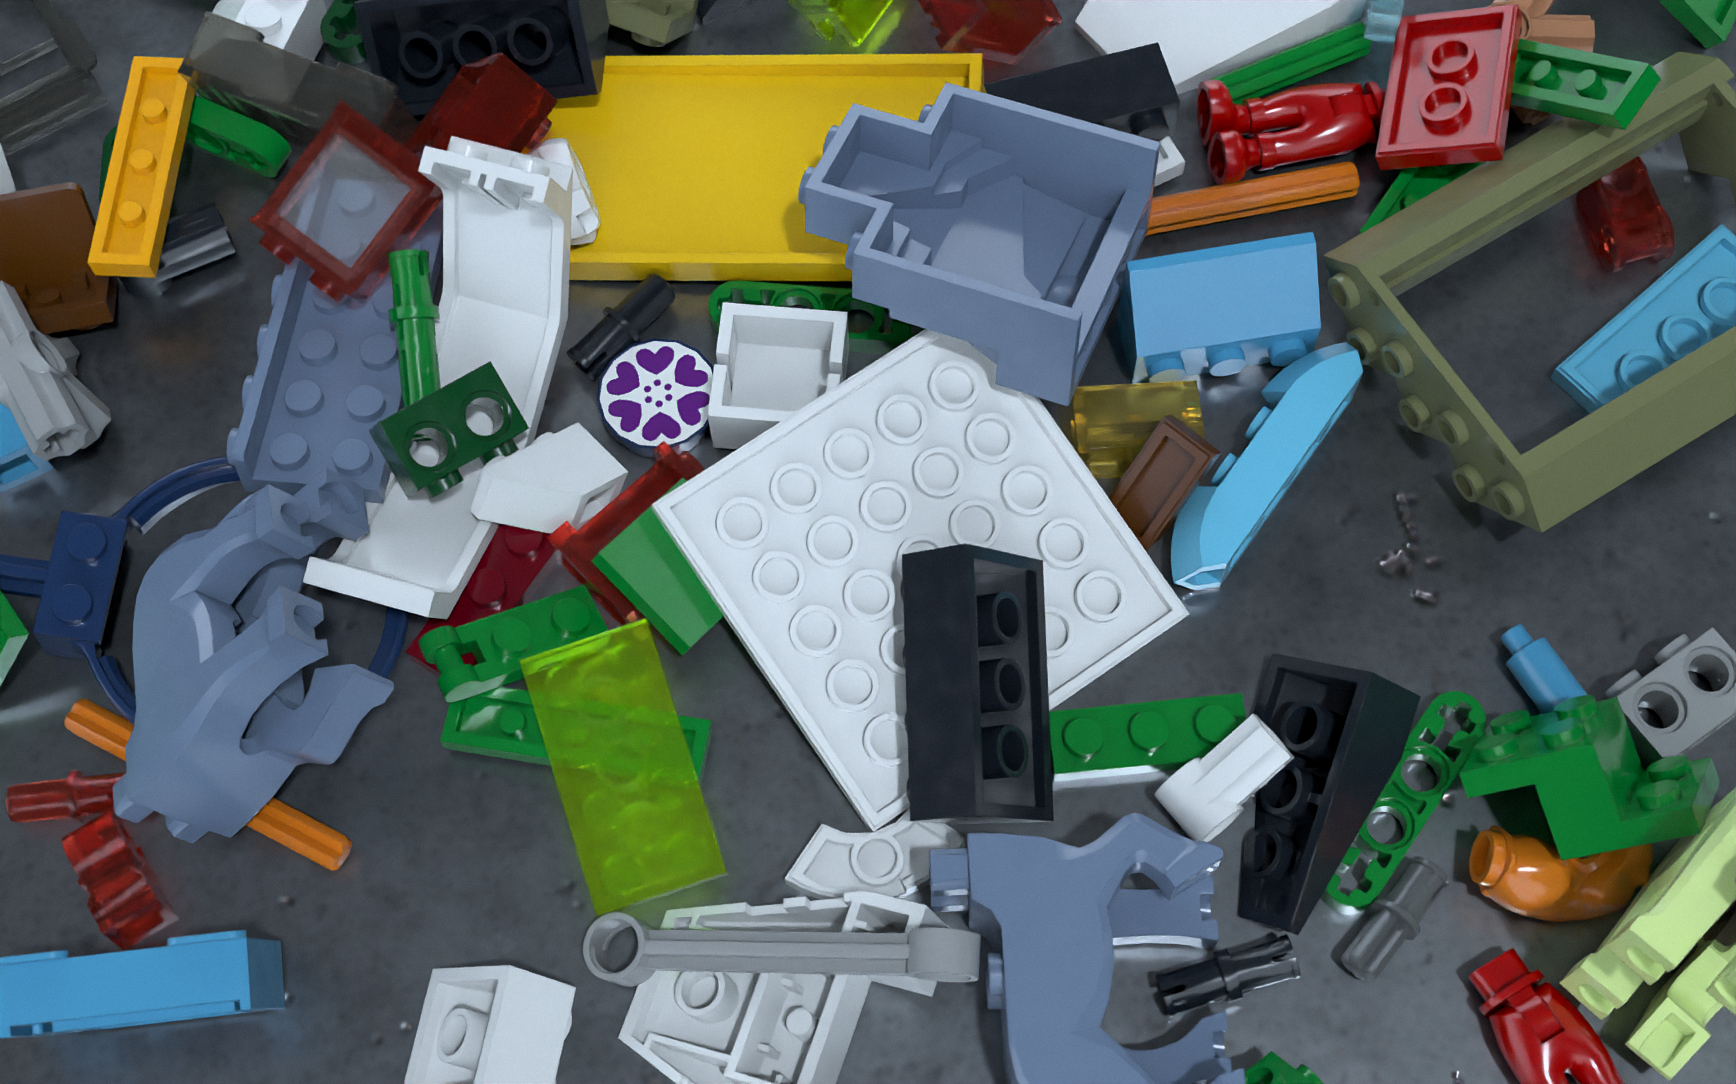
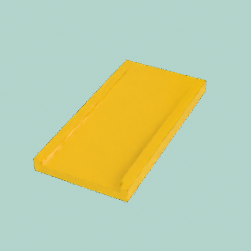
[503,53,984,281]

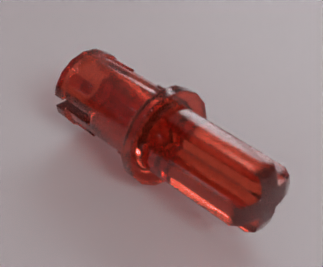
[5,770,127,823]

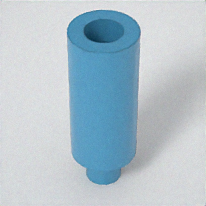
[1500,624,1588,714]

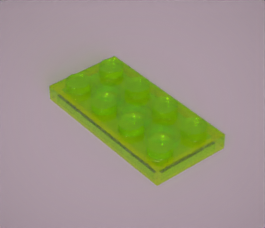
[519,618,729,917]

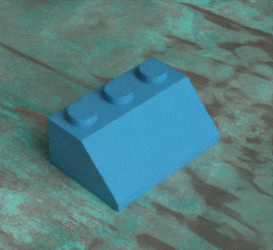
[1117,232,1321,386]

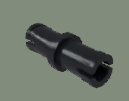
[1155,934,1301,1017]

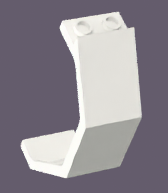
[303,136,573,619]

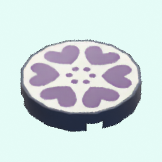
[597,338,714,458]

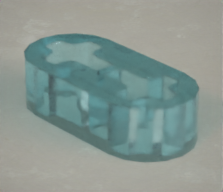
[1363,0,1404,44]

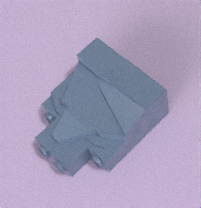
[798,82,1161,406]

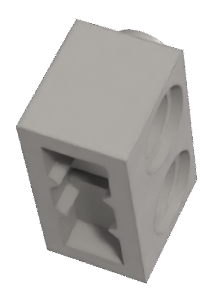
[1604,627,1736,771]

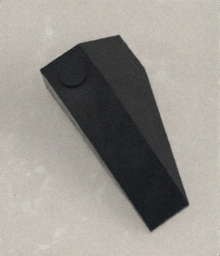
[1240,653,1421,935]

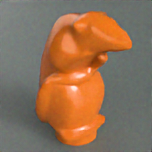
[1469,825,1653,922]

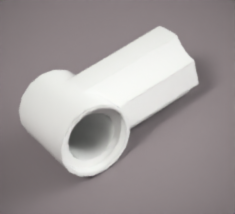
[1154,714,1294,842]

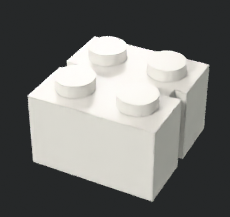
[708,302,849,449]

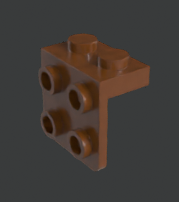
[0,182,118,334]

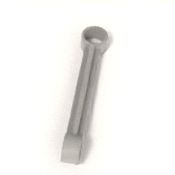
[583,912,981,987]

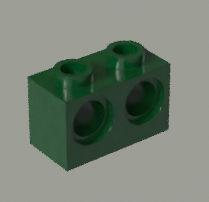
[369,361,529,499]

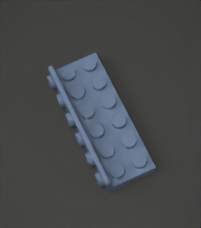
[227,158,443,503]

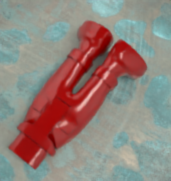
[1196,79,1387,185]
[1468,948,1625,1084]

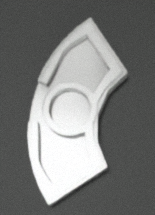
[785,808,967,900]

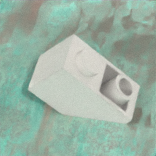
[470,422,628,537]

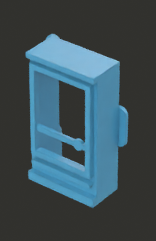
[0,930,285,1039]

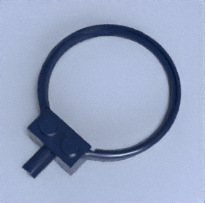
[0,456,409,726]

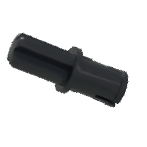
[567,273,675,380]

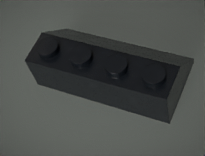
[354,0,609,120]
[900,543,1054,824]

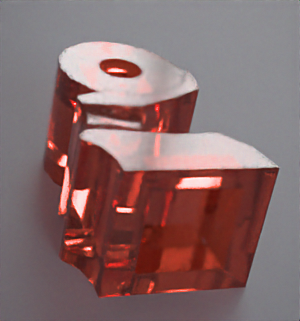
[61,809,179,951]

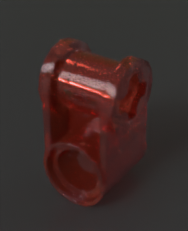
[1576,156,1675,273]

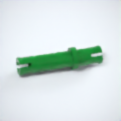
[388,249,441,442]

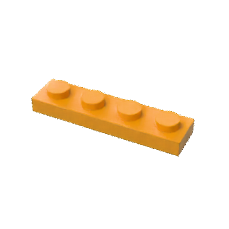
[87,56,199,278]

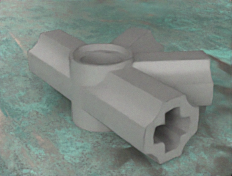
[0,280,111,461]

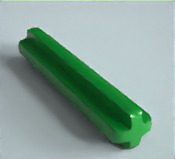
[1210,22,1372,104]

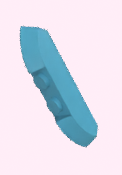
[1171,342,1363,590]

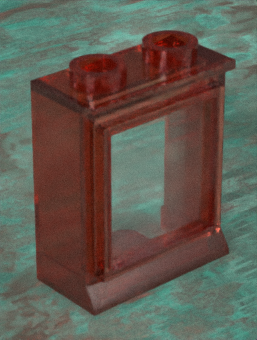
[249,99,443,304]

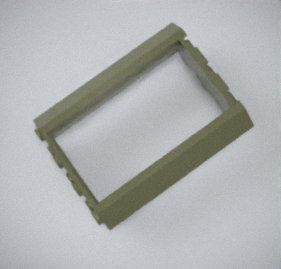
[1323,51,1736,533]

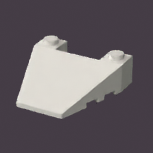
[1074,0,1366,94]
[618,891,949,1084]

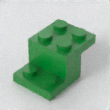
[1459,695,1720,860]

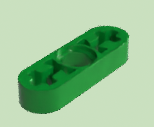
[185,95,292,178]

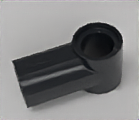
[118,202,236,299]

